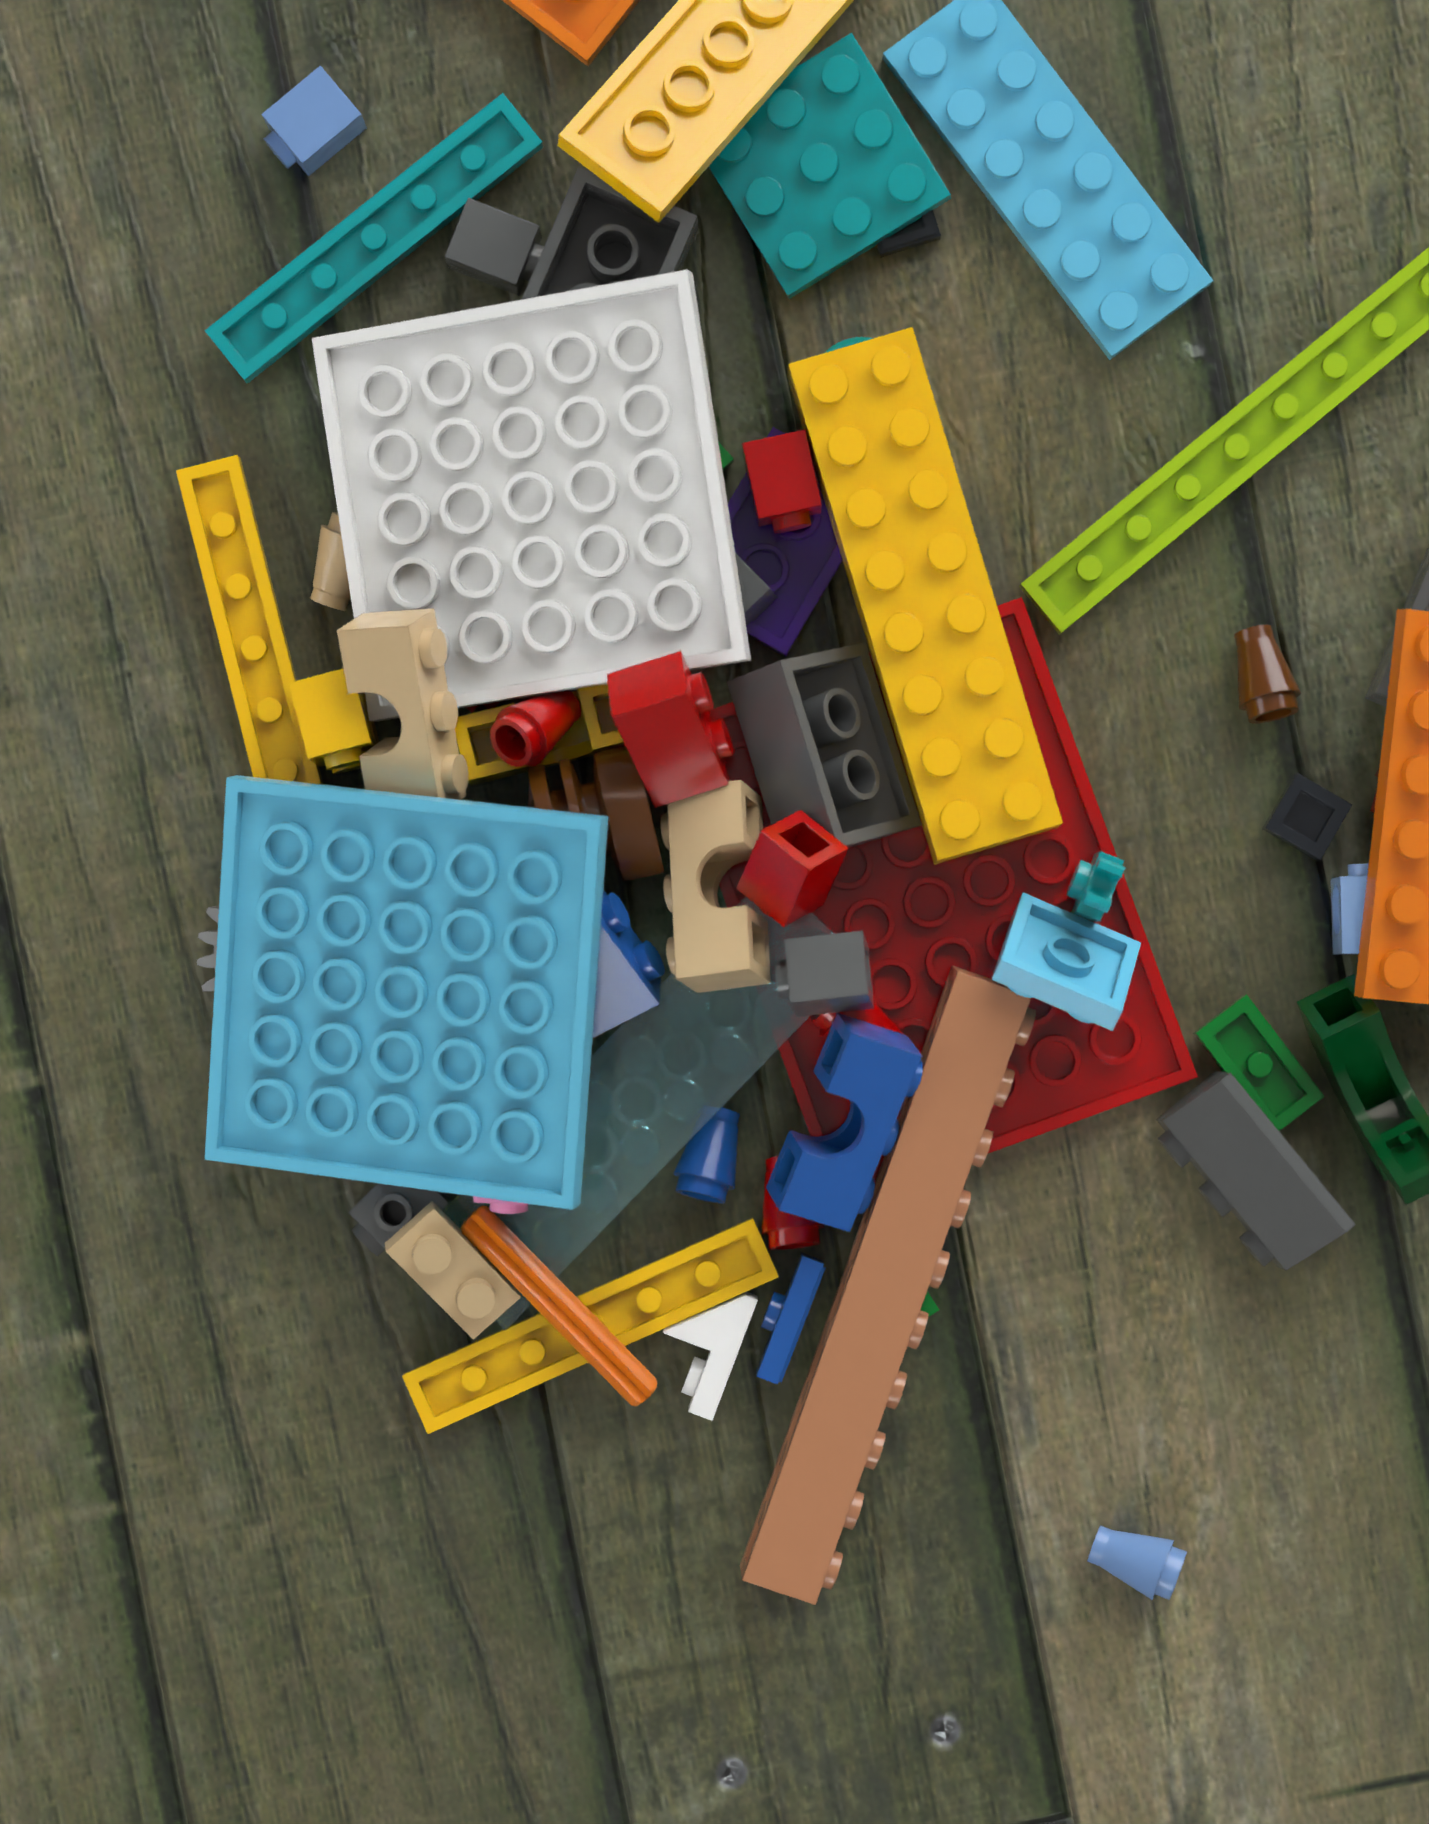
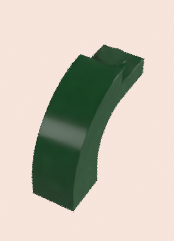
[1296,974,1429,1205]

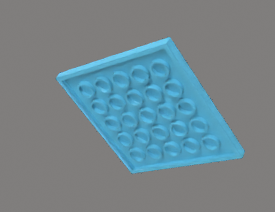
[205,775,608,1210]

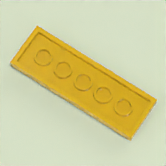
[557,0,854,223]

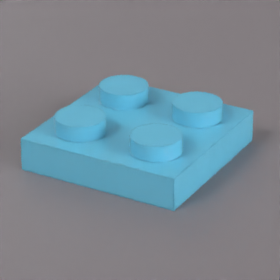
[991,893,1141,1031]

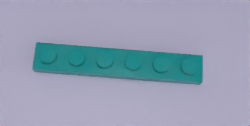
[205,93,544,384]

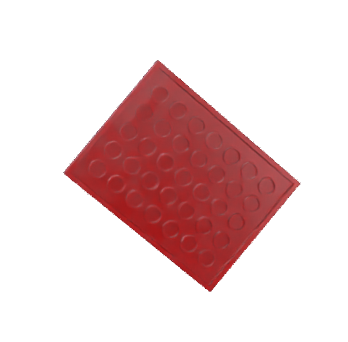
[709,597,1198,1181]

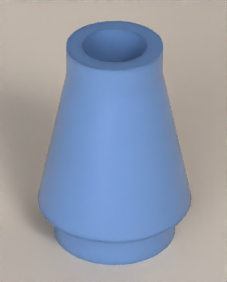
[1087,1525,1187,1600]

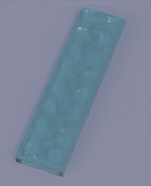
[443,896,835,1331]

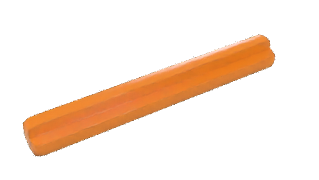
[461,1205,657,1407]

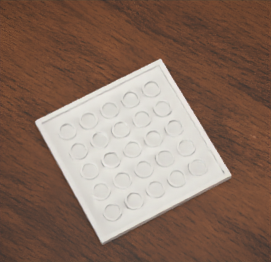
[312,269,751,722]

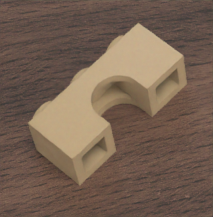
[337,608,469,800]
[661,780,771,993]

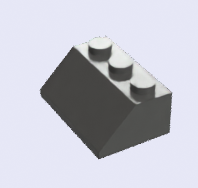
[727,642,922,848]
[1156,1071,1356,1270]

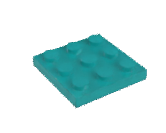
[708,33,951,299]

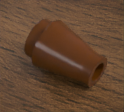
[1234,625,1301,724]

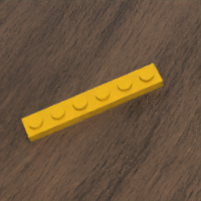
[176,455,323,785]
[402,1217,779,1434]

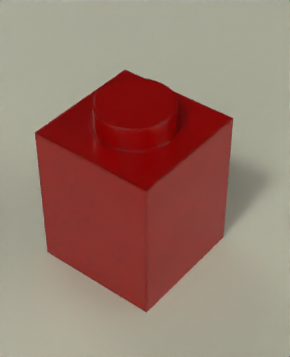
[742,429,822,533]
[736,810,849,927]

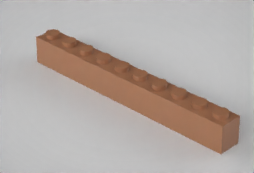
[740,965,1036,1605]

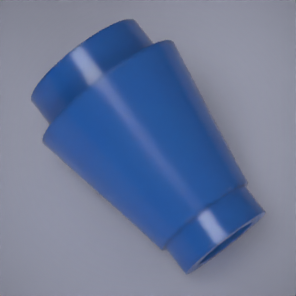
[673,1105,740,1203]

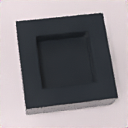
[1262,773,1353,861]

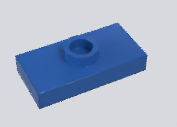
[756,1252,826,1385]

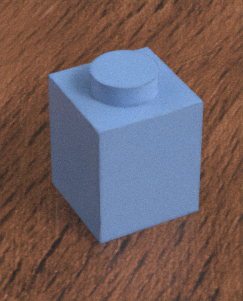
[261,65,367,176]

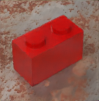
[607,651,734,808]

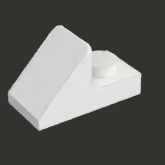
[663,1292,758,1421]

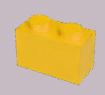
[288,668,379,774]

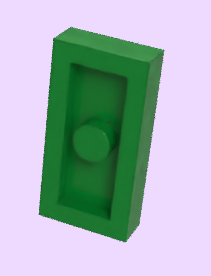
[1193,994,1325,1131]

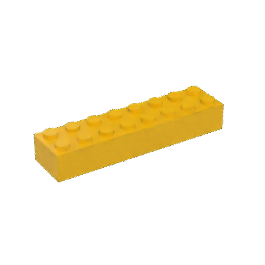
[787,327,1063,865]

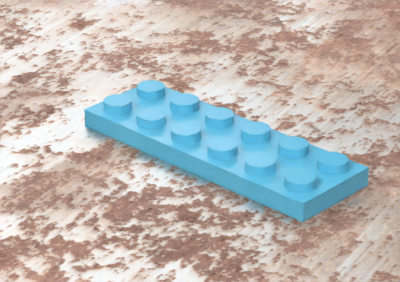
[882,0,1213,360]

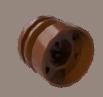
[526,745,665,882]

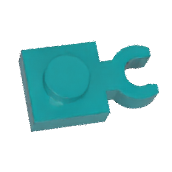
[1066,851,1125,923]

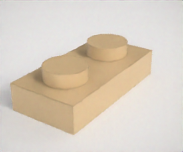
[385,1201,521,1340]

